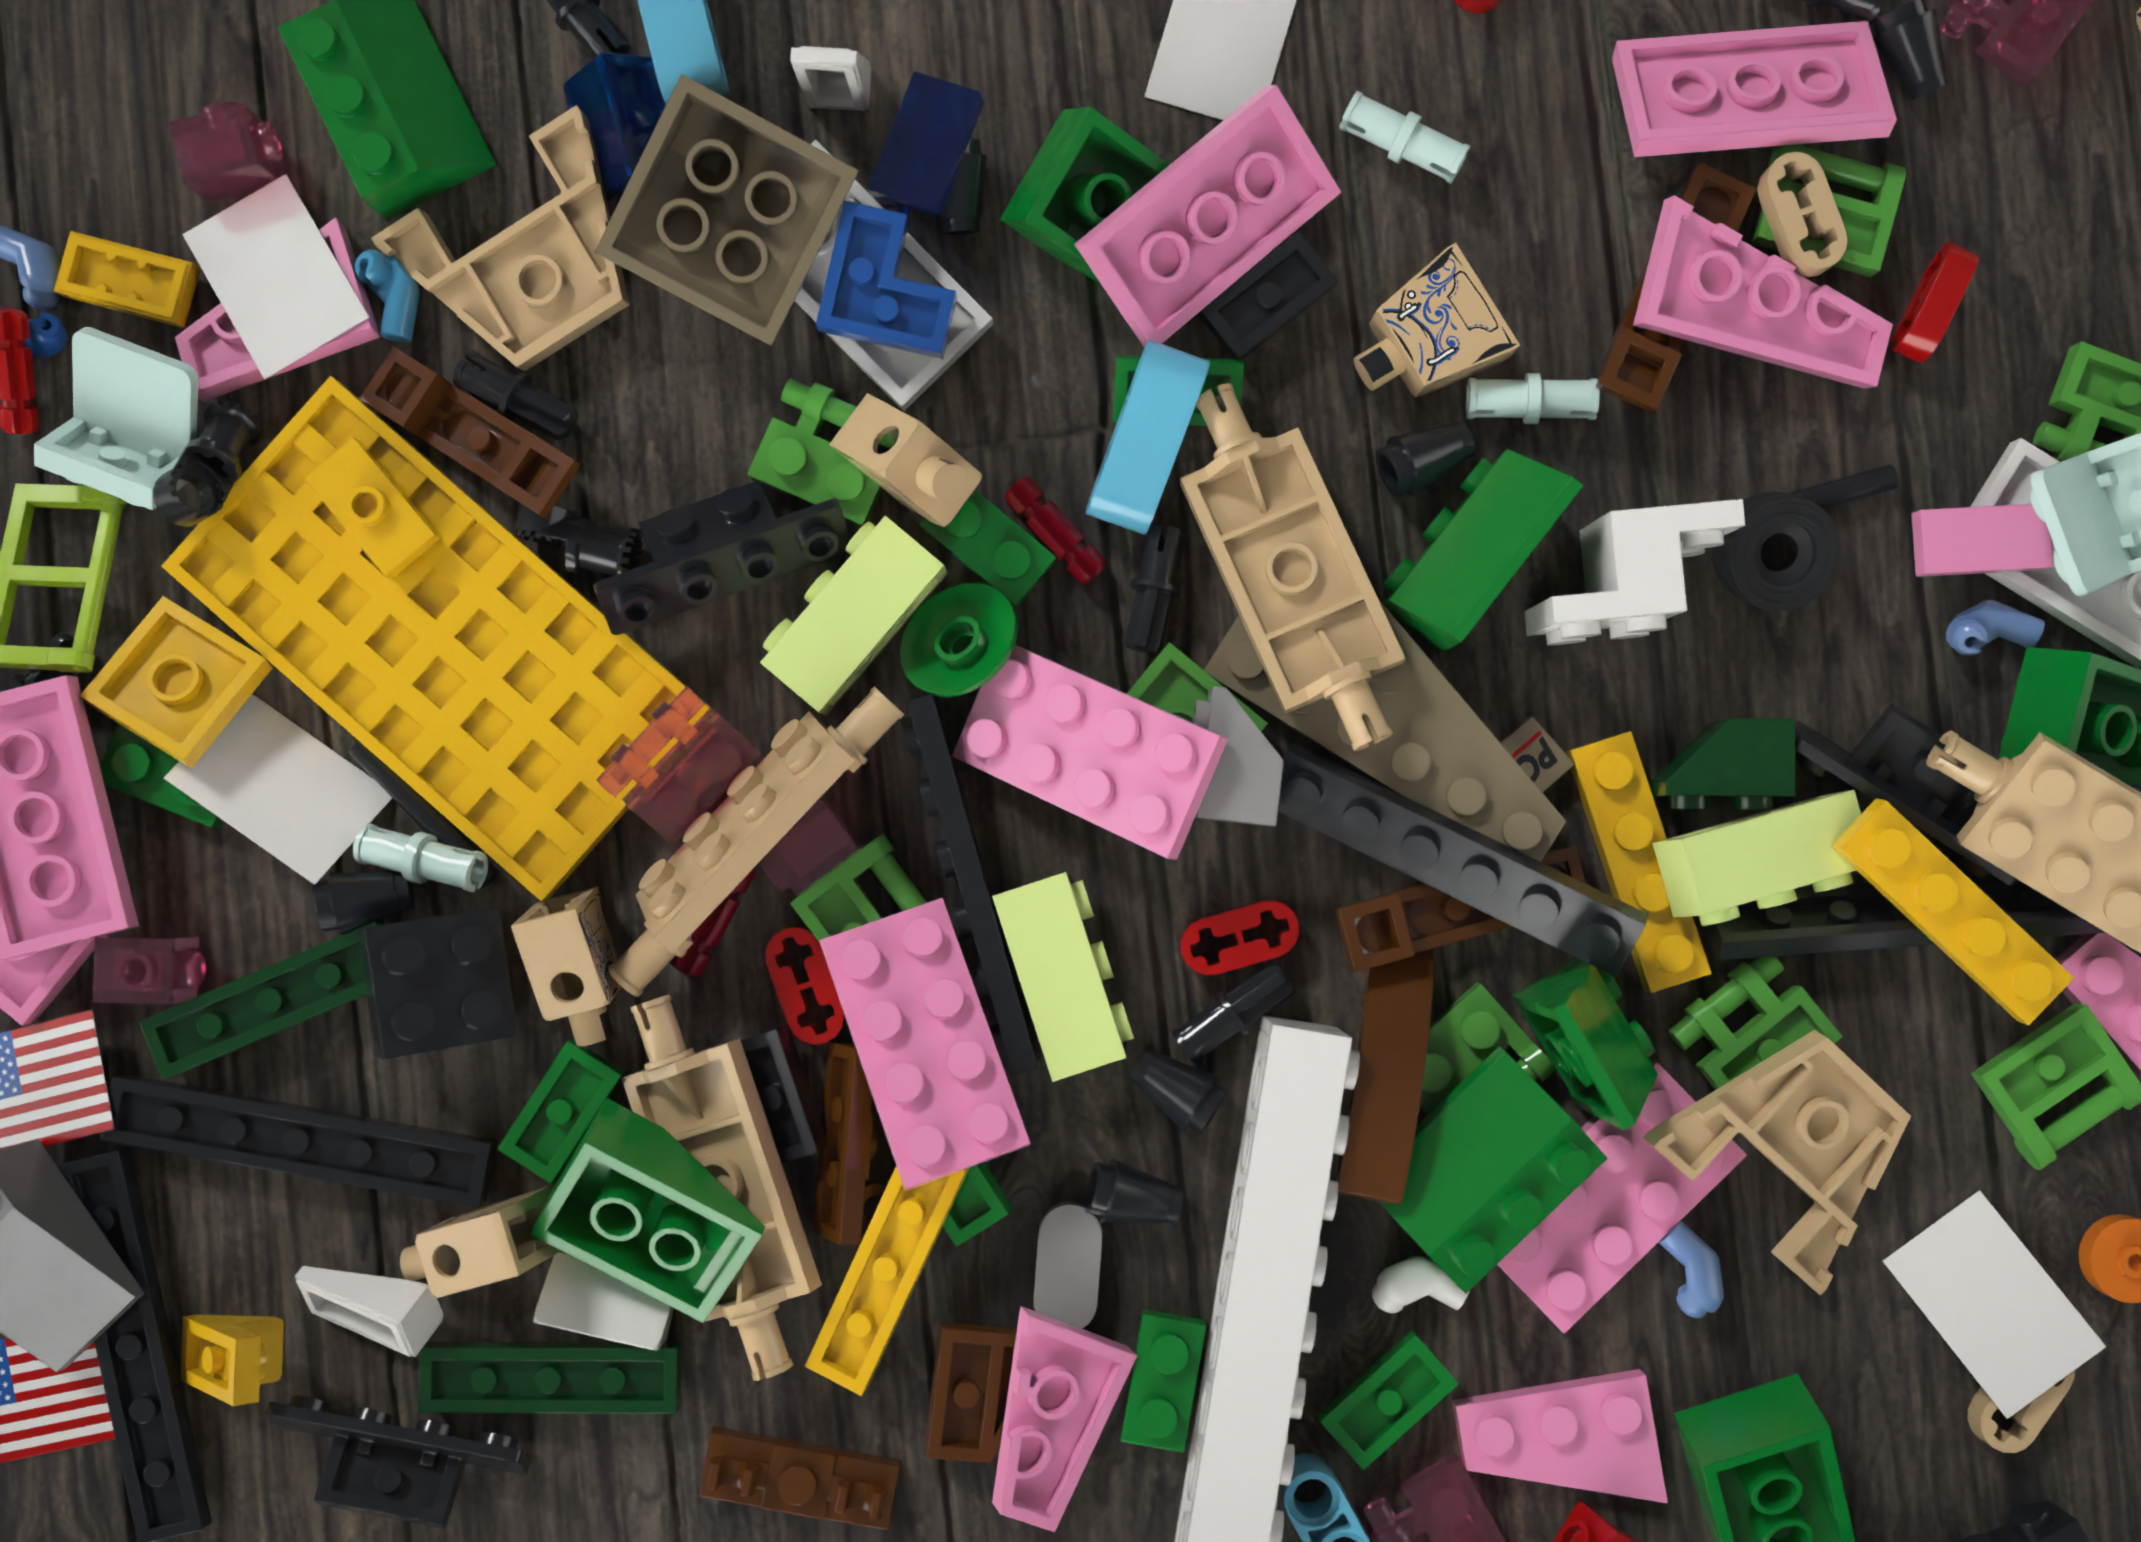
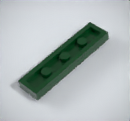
[138,920,385,1081]
[418,1342,682,1414]

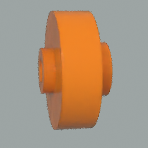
[2079,1214,2141,1303]

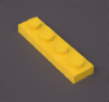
[1565,731,1712,993]
[1831,798,2074,1026]
[805,1166,970,1396]

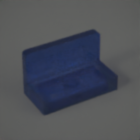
[564,52,666,201]
[867,71,984,215]

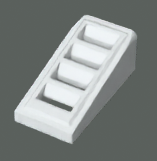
[790,46,871,111]
[295,1266,444,1357]

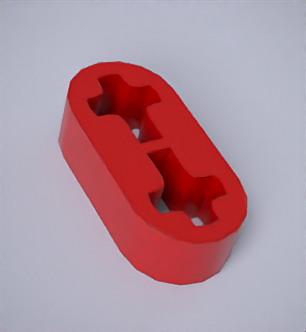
[1890,241,1979,364]
[1179,900,1299,975]
[765,926,846,1045]

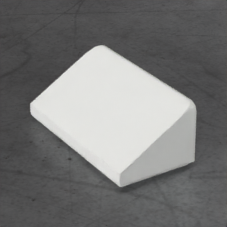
[533,1251,674,1351]

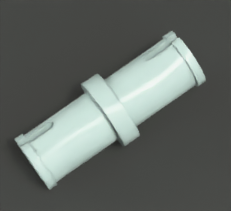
[1339,91,1471,184]
[1466,373,1600,424]
[353,823,488,893]

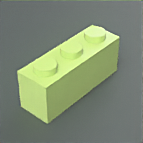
[760,516,948,716]
[1652,790,1861,926]
[992,872,1134,1082]

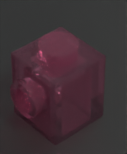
[168,102,283,203]
[760,797,864,896]
[93,935,205,1004]

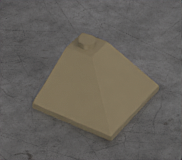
[594,74,859,346]

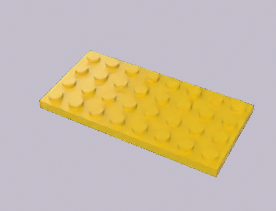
[161,376,715,902]

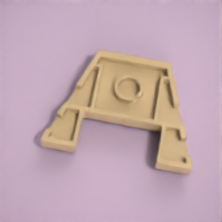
[371,105,630,371]
[1643,1030,1911,1296]

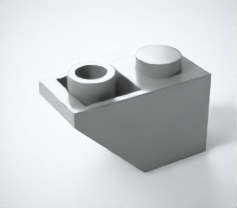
[1192,686,1284,827]

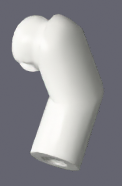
[1372,1256,1470,1313]

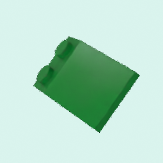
[999,106,1169,284]
[1998,647,2141,787]
[1512,958,1658,1130]
[530,1098,765,1323]
[1674,1373,1855,1542]

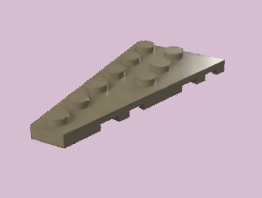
[1204,599,1566,862]

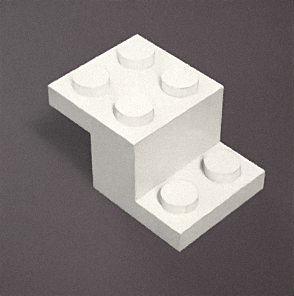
[1524,499,1745,645]

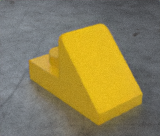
[180,1315,284,1406]

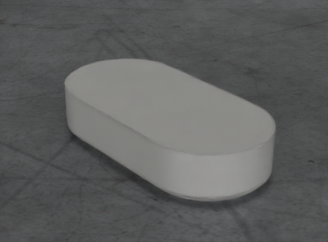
[1034,1201,1102,1329]

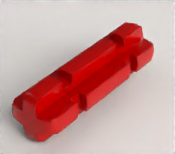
[0,307,40,435]

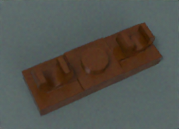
[813,1041,887,1245]
[699,1426,901,1530]

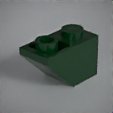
[1649,718,1795,810]

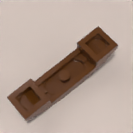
[1595,161,1757,414]
[359,346,581,519]
[1335,845,1586,972]
[1336,951,1434,1205]

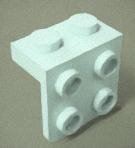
[34,327,198,510]
[2031,433,2141,596]

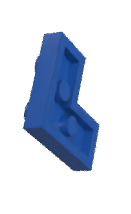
[816,201,957,359]

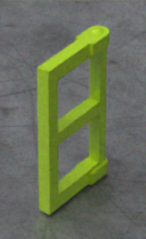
[0,483,127,673]

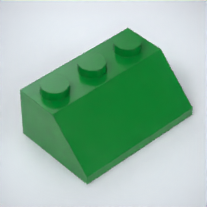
[277,0,497,220]
[1382,449,1584,654]
[1378,1046,1608,1294]

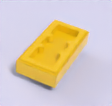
[54,231,201,328]
[304,437,441,579]

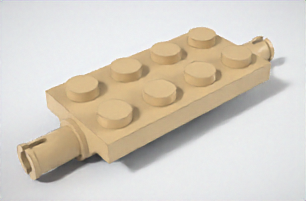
[1180,383,1406,751]
[608,686,904,997]
[1926,730,2141,953]
[621,994,822,1381]

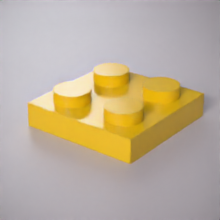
[80,596,273,769]

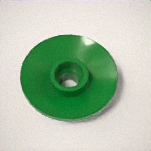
[900,583,1018,698]

